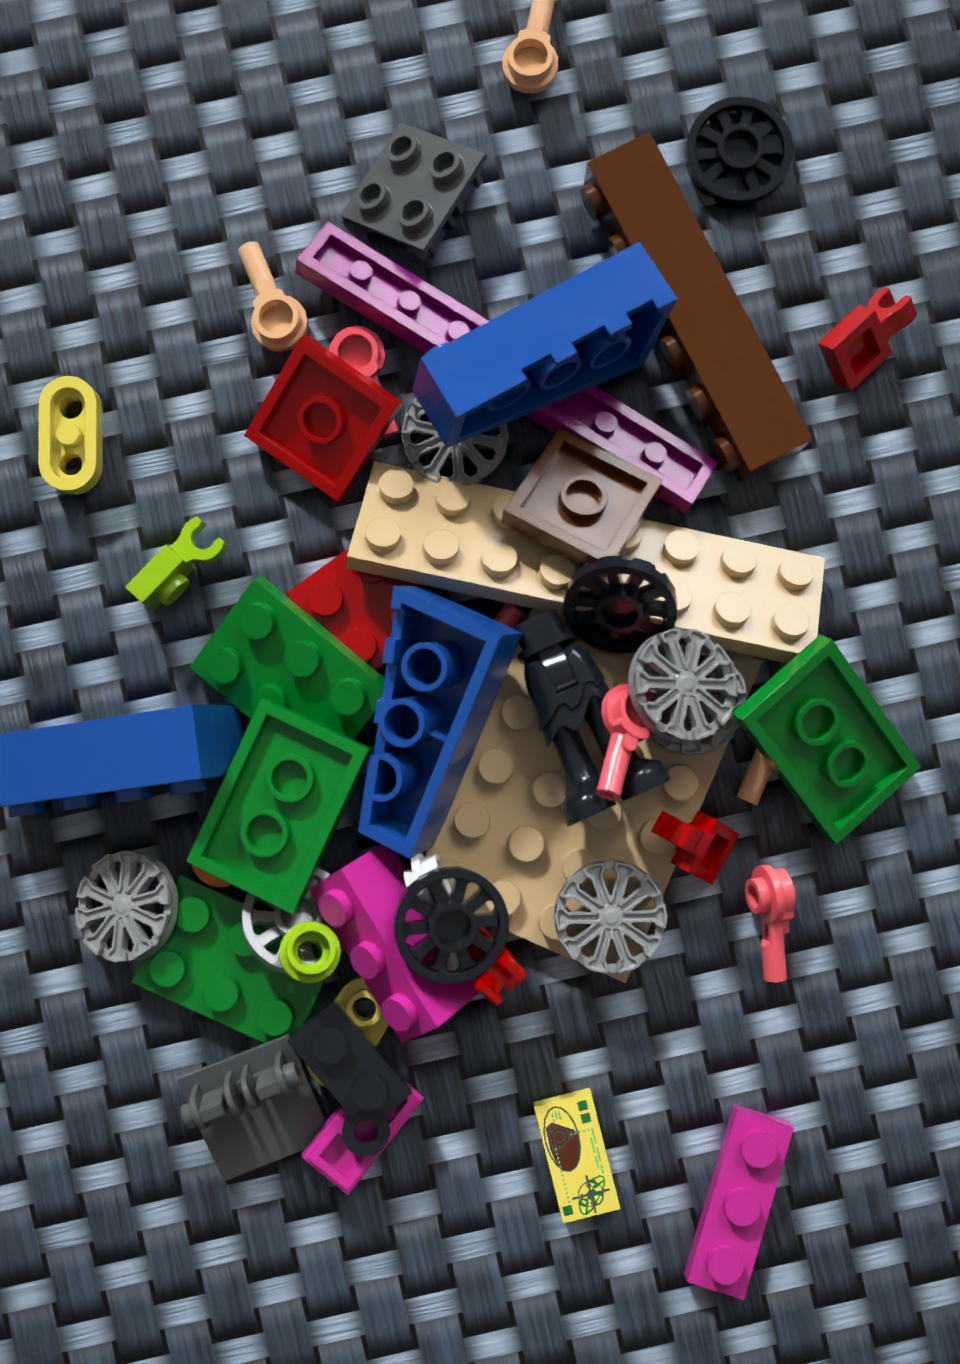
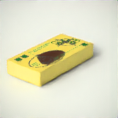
[533,1088,621,1224]

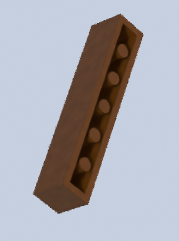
[580,131,813,483]

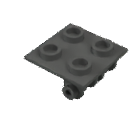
[340,122,487,264]
[177,1034,327,1181]

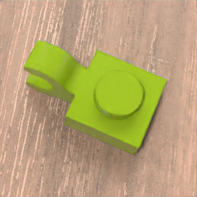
[125,517,228,609]

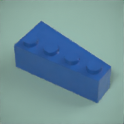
[412,242,678,448]
[358,586,523,859]
[0,705,246,818]

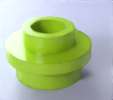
[279,921,341,984]

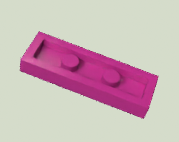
[684,1104,794,1300]

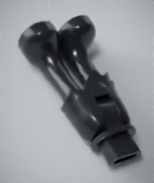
[513,609,671,826]

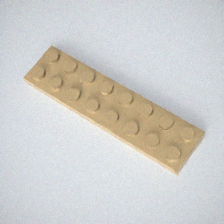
[347,461,825,663]

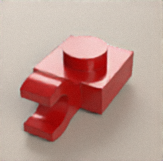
[818,287,917,391]
[651,810,739,885]
[467,927,527,1006]

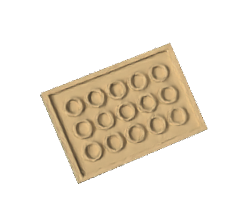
[425,609,763,983]

